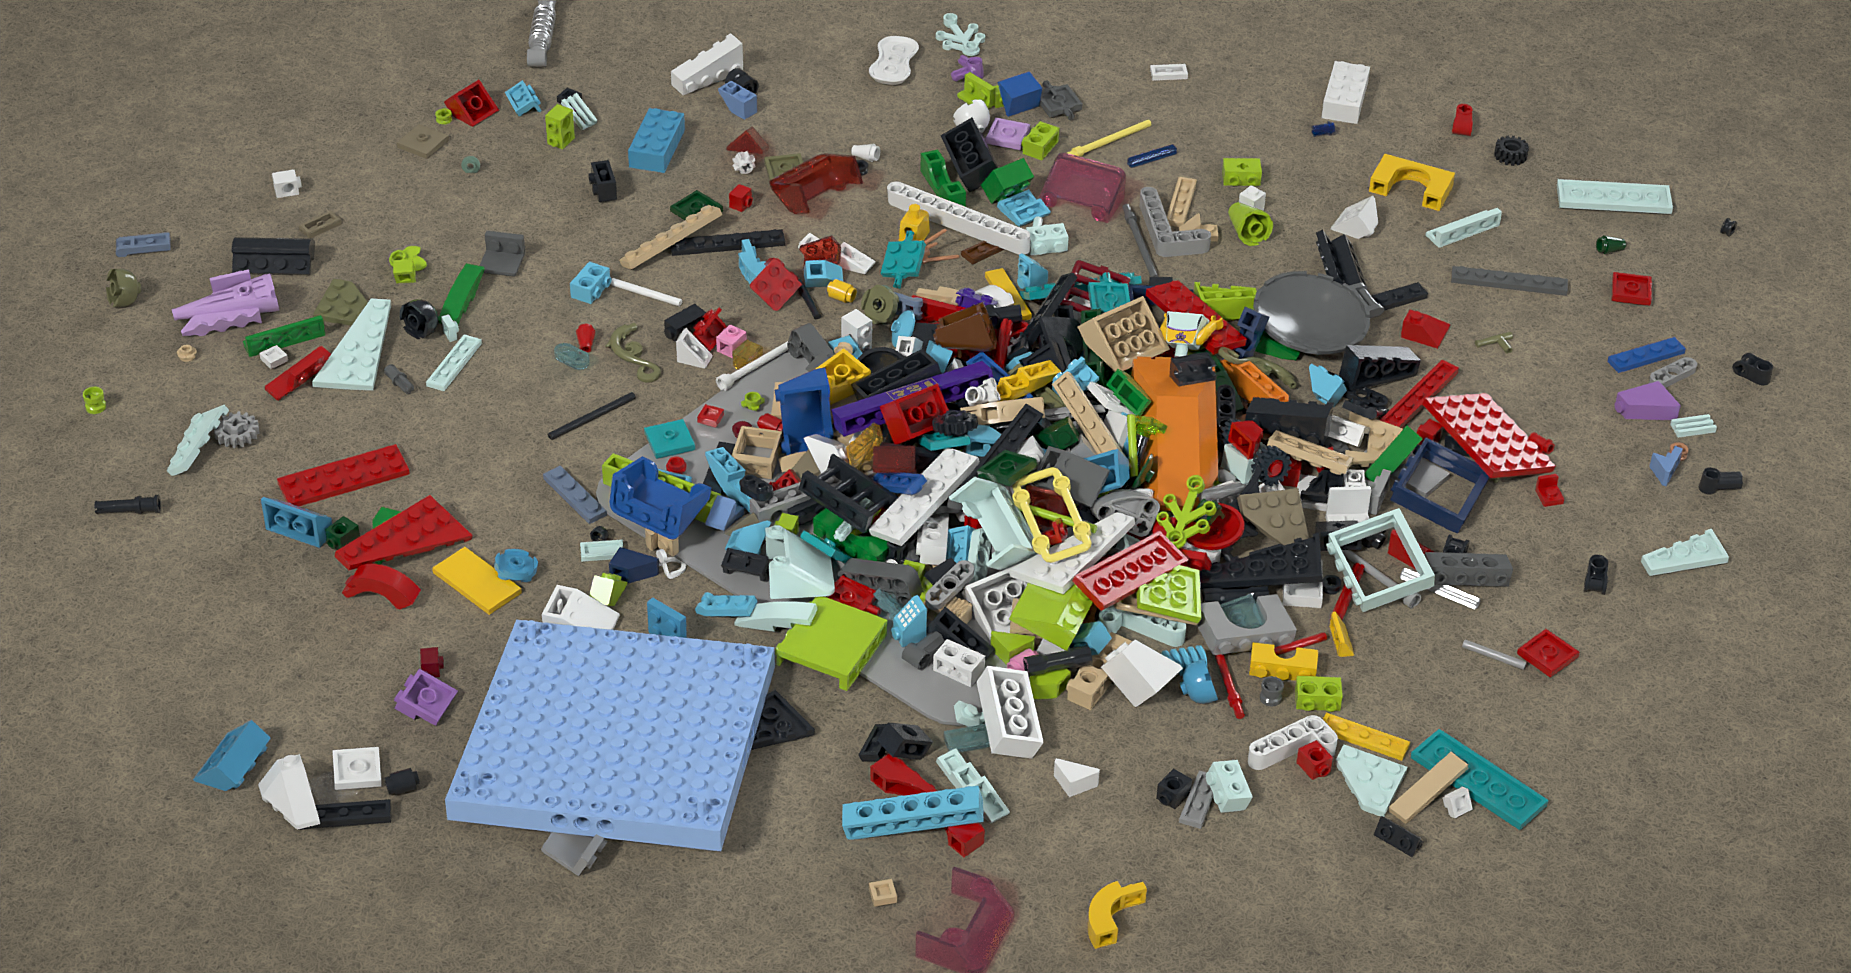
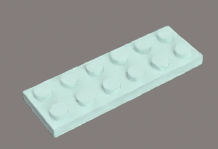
[1557,179,1673,214]

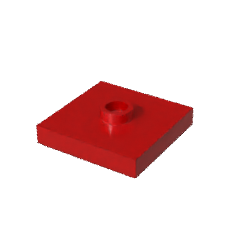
[1611,272,1652,306]
[1517,629,1580,678]

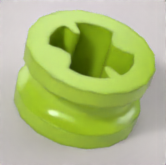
[435,108,452,124]

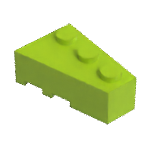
[1194,282,1257,321]

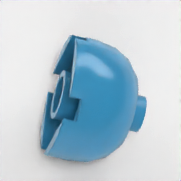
[1180,659,1218,704]

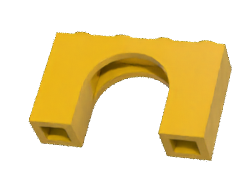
[1369,154,1455,211]

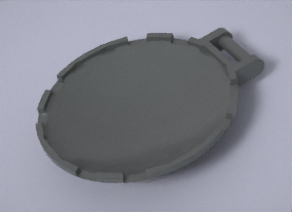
[1253,271,1384,354]

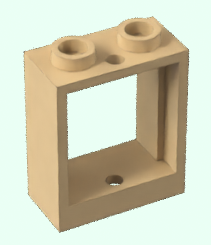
[732,426,782,479]

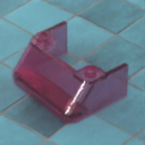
[915,867,1015,973]

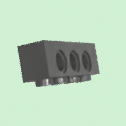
[1424,552,1513,586]

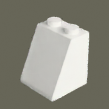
[1101,640,1183,707]

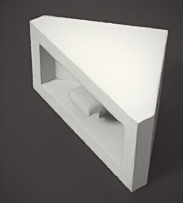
[676,328,713,368]
[1054,758,1100,797]

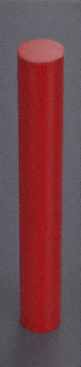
[1274,632,1327,655]

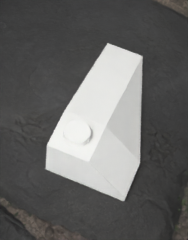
[258,754,320,830]

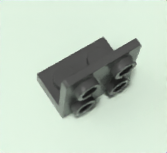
[479,231,525,276]

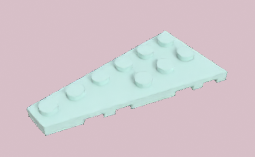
[312,298,391,390]

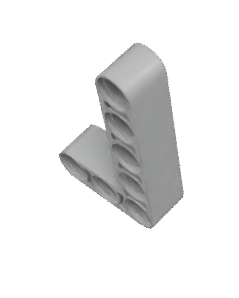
[1139,187,1211,257]

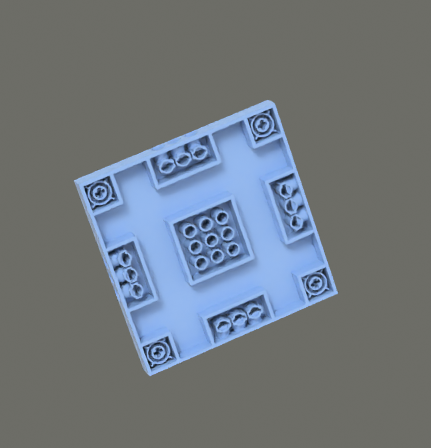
[445,620,775,851]

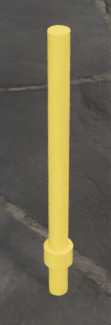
[1061,120,1151,162]

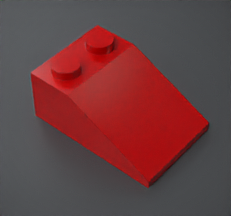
[879,383,949,444]

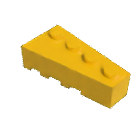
[816,348,871,405]

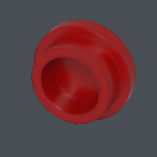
[666,456,687,474]

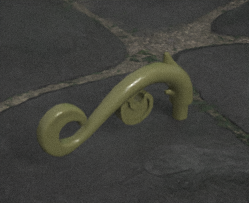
[605,323,661,383]
[1218,347,1297,389]

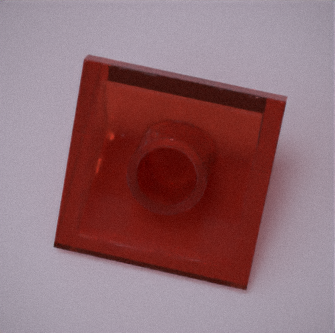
[726,126,769,154]
[873,446,915,473]

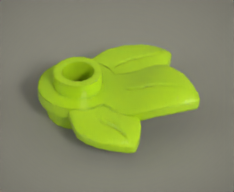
[389,246,427,271]

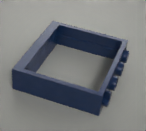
[1390,438,1489,533]

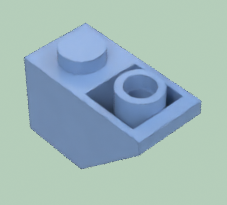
[718,81,757,120]

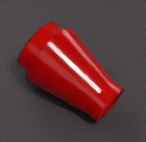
[576,323,596,353]

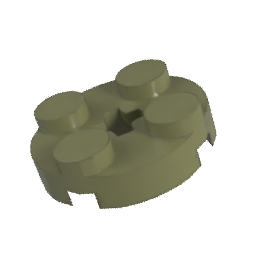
[861,285,899,324]

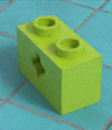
[1222,158,1262,186]

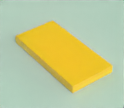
[432,547,522,615]

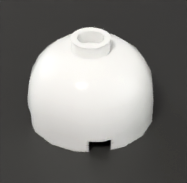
[953,100,990,133]

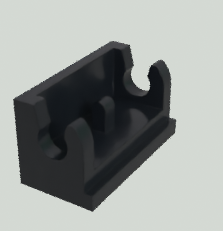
[1169,352,1216,386]
[721,548,769,582]

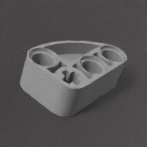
[1090,491,1160,537]

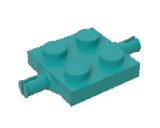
[881,231,926,289]
[1088,272,1130,314]

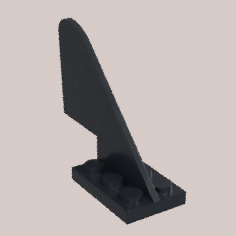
[1023,316,1083,392]

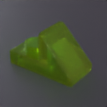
[1128,414,1167,438]

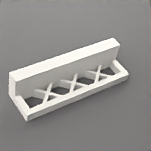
[1328,415,1370,447]

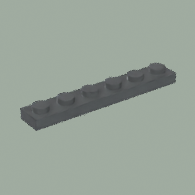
[1451,266,1568,296]

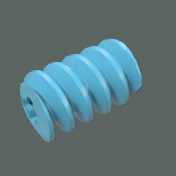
[1161,645,1207,676]

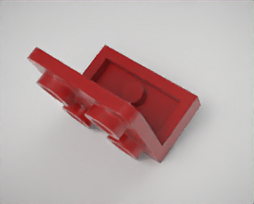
[749,258,802,311]

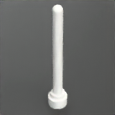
[716,341,788,391]

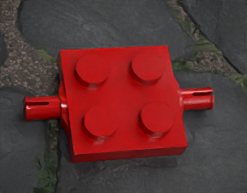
[823,575,882,616]

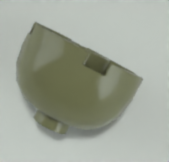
[106,269,141,307]

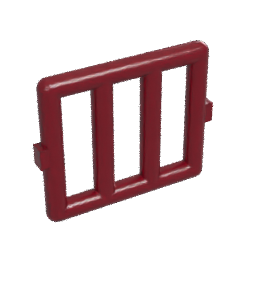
[1060,260,1130,313]

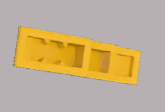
[987,360,1061,403]

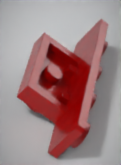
[265,346,331,401]

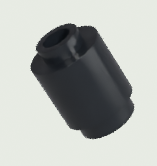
[384,768,420,796]

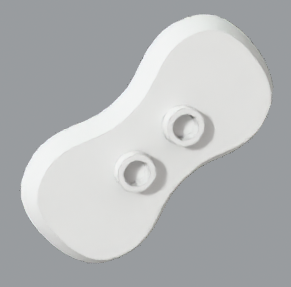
[869,36,919,85]

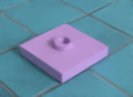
[985,118,1030,150]

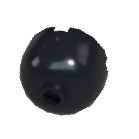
[399,299,439,340]

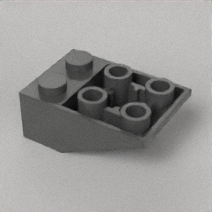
[1031,446,1110,508]

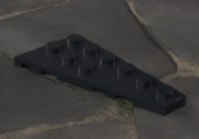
[751,690,815,750]

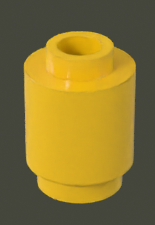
[827,279,857,303]

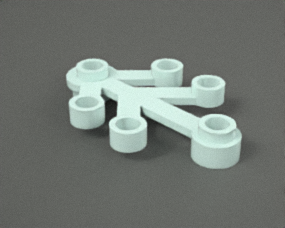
[936,13,985,56]

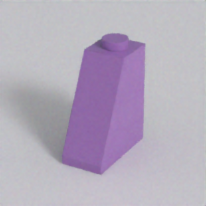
[1615,381,1681,420]

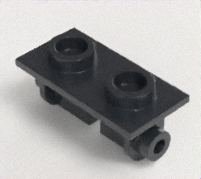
[1374,816,1424,857]

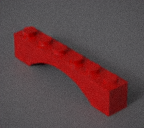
[870,754,985,858]

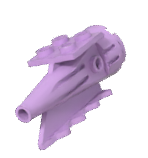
[172,269,279,336]

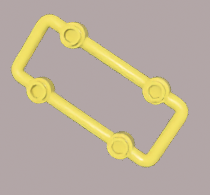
[1012,467,1092,563]

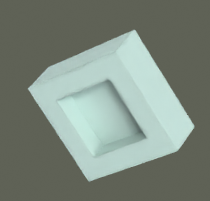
[441,314,459,342]

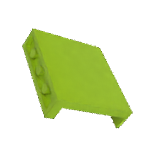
[775,597,887,691]

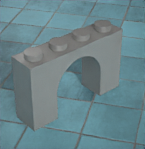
[1197,594,1297,655]

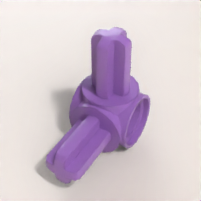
[951,55,984,81]

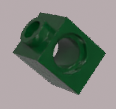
[325,516,360,550]

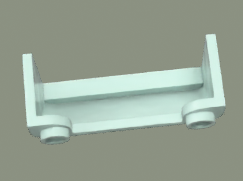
[765,525,835,599]

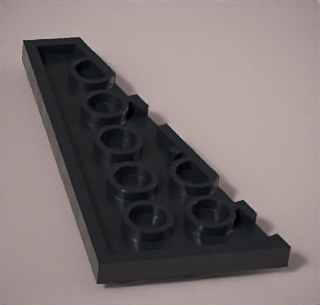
[1199,532,1323,589]

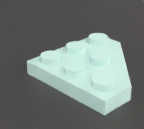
[1335,745,1408,817]

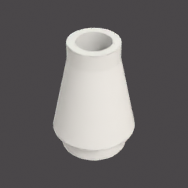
[852,144,880,162]

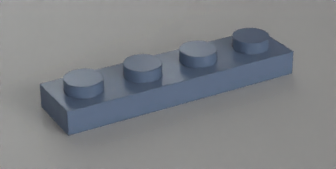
[543,466,607,524]

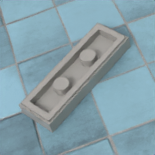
[1179,770,1214,829]

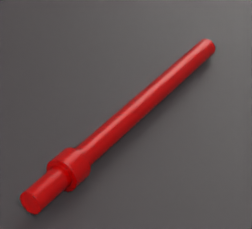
[1215,654,1245,719]

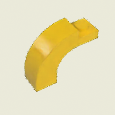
[1088,881,1147,949]

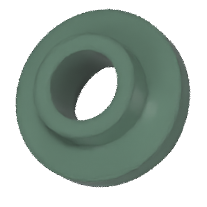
[461,156,480,173]

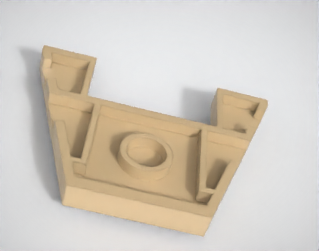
[1345,411,1407,468]

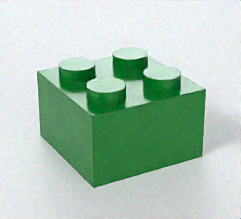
[981,158,1034,204]

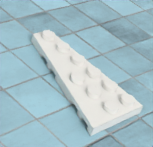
[1009,512,1135,594]

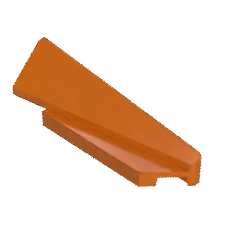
[1220,359,1289,403]

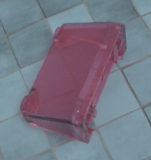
[1039,152,1126,223]

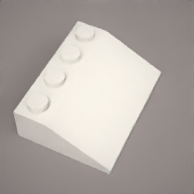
[962,563,1028,641]

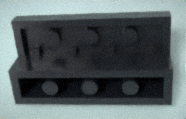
[1316,229,1369,297]
[231,237,315,275]

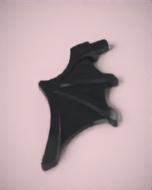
[1220,464,1262,562]

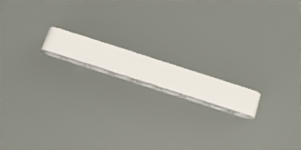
[887,182,1030,255]

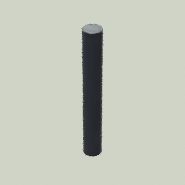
[798,279,821,320]

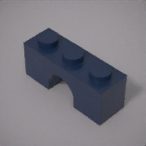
[1222,307,1270,360]

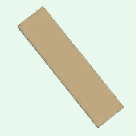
[1167,177,1197,227]
[1389,752,1468,824]

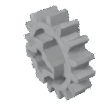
[214,411,260,448]

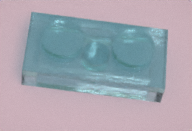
[873,588,902,621]
[943,724,990,752]

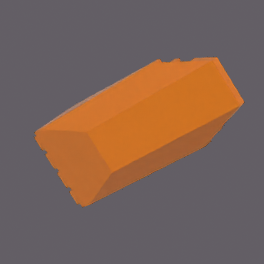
[1132,356,1218,512]

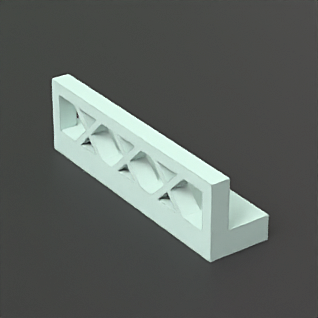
[1426,208,1502,248]

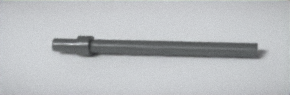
[1122,204,1159,277]

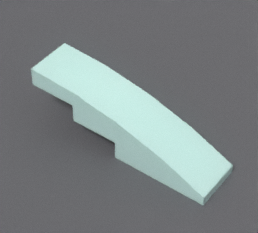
[734,602,817,632]
[936,748,1010,824]

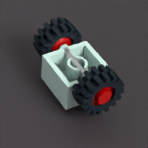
[1217,419,1291,486]

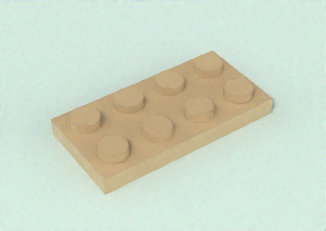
[1267,430,1354,475]

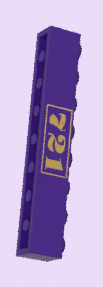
[832,361,993,437]

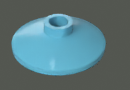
[891,310,915,347]

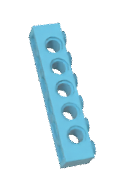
[842,786,984,840]

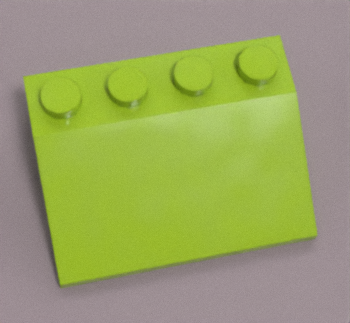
[1008,583,1093,650]

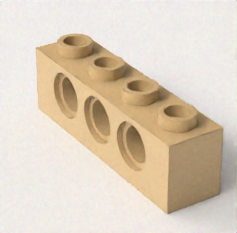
[1066,632,1132,710]

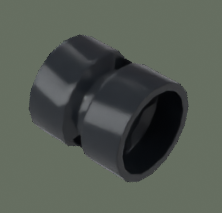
[725,68,759,94]

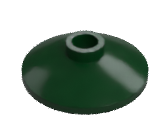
[1131,453,1155,490]

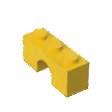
[1249,642,1318,681]

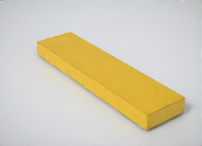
[985,268,1032,321]
[1323,712,1410,761]

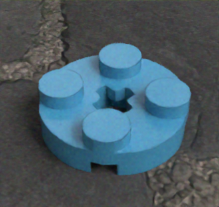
[494,549,538,582]

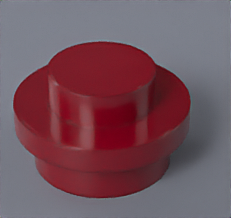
[732,421,752,438]

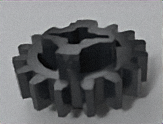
[932,410,978,436]

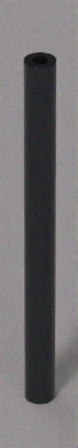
[547,392,636,440]

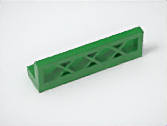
[243,315,325,357]

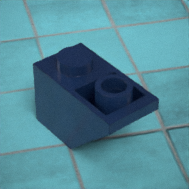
[609,547,659,583]

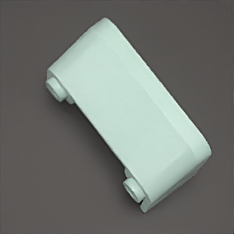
[949,477,1037,570]

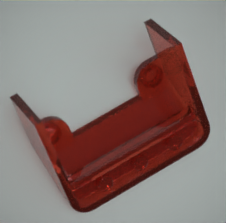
[769,153,863,214]

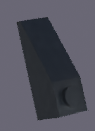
[926,606,995,661]

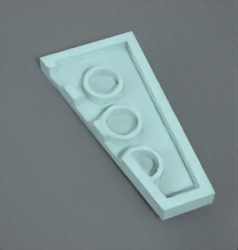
[167,405,229,476]
[1641,529,1729,576]

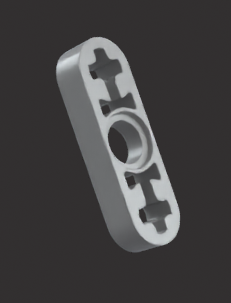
[1649,357,1697,388]
[925,560,974,610]

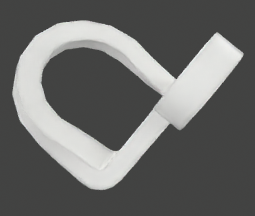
[656,549,686,579]

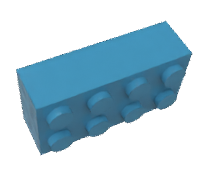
[628,108,685,173]

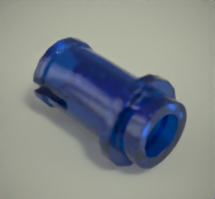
[1311,121,1335,137]

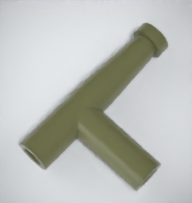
[1475,332,1513,354]

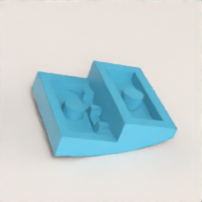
[997,189,1051,227]

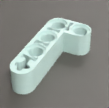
[1098,605,1186,647]

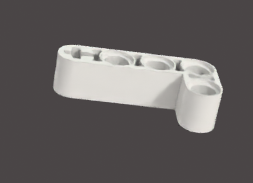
[1248,715,1338,770]

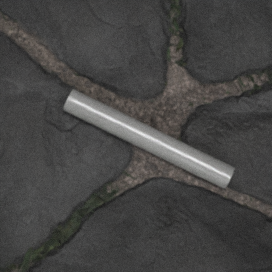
[1462,640,1527,670]

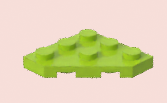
[1137,565,1201,623]

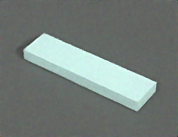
[426,335,482,391]

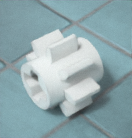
[732,151,756,174]

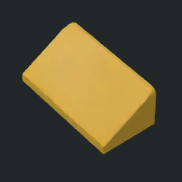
[1329,612,1354,657]

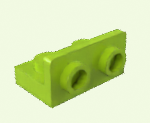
[957,72,995,109]

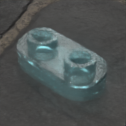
[554,343,590,370]

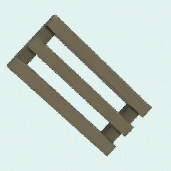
[299,211,342,238]

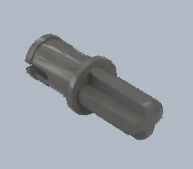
[384,364,414,394]

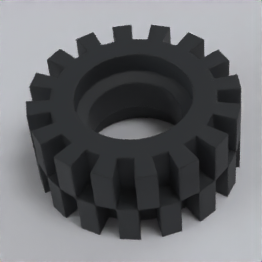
[1494,135,1529,166]

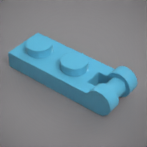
[695,592,758,616]

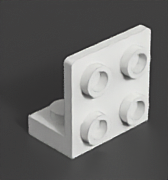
[1325,486,1371,523]

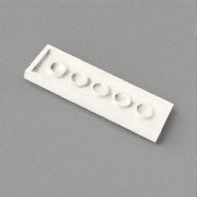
[869,448,980,546]

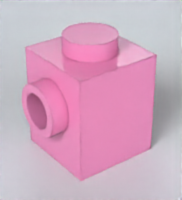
[716,325,747,358]

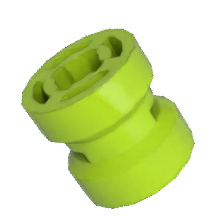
[83,387,106,414]

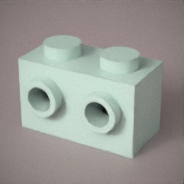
[1026,223,1069,255]
[1206,760,1253,813]

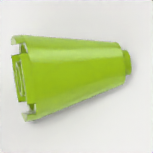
[1228,202,1273,246]

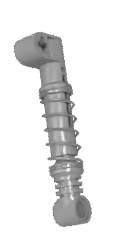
[527,0,556,67]

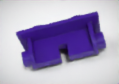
[955,288,998,308]

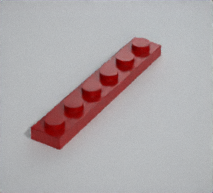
[1380,360,1459,428]

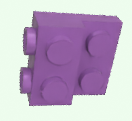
[394,669,458,726]

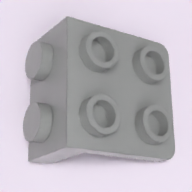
[541,832,608,876]

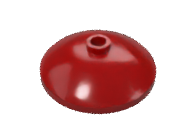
[1184,503,1244,550]

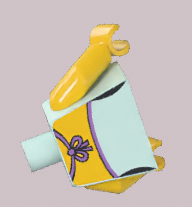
[1160,311,1223,357]

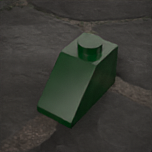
[1033,416,1079,450]

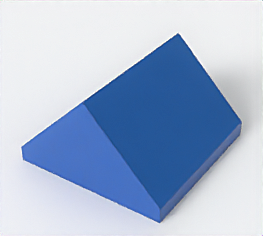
[997,72,1043,117]

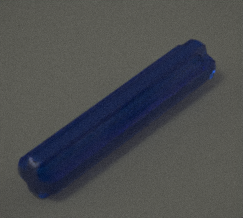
[1127,144,1177,168]

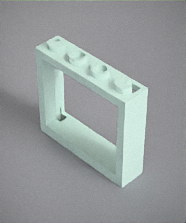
[1326,508,1435,612]

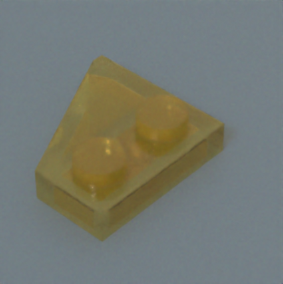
[846,422,883,471]

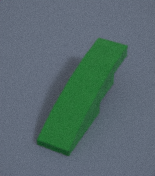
[438,263,485,324]

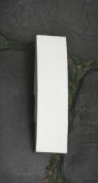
[798,233,876,274]

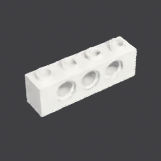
[916,513,949,565]

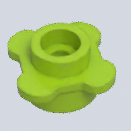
[741,392,765,411]

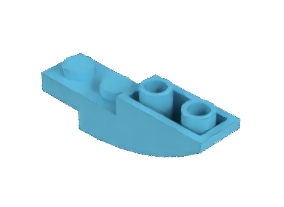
[738,239,766,284]
[705,447,752,512]

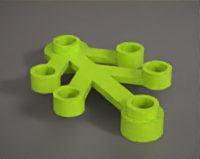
[1156,475,1217,549]

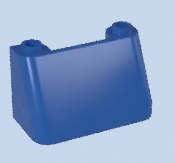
[775,368,834,456]
[609,456,711,540]

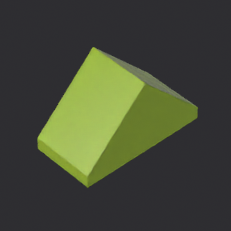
[991,631,1035,665]

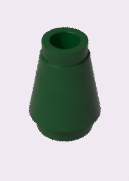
[1596,235,1626,254]

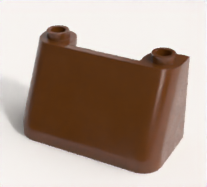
[933,302,997,352]

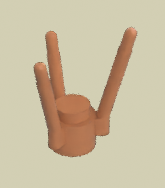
[922,228,959,264]

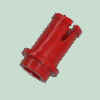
[1528,432,1555,454]

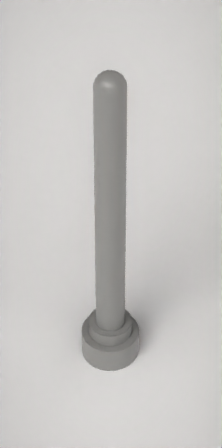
[1342,550,1421,609]

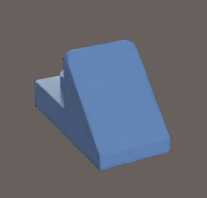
[1650,446,1683,486]
[706,495,744,531]

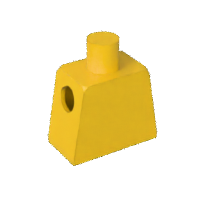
[899,204,930,241]

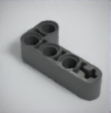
[787,323,835,364]
[837,558,924,608]

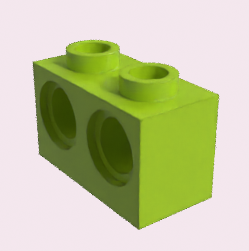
[545,104,575,149]
[1021,121,1059,160]
[1295,676,1343,712]

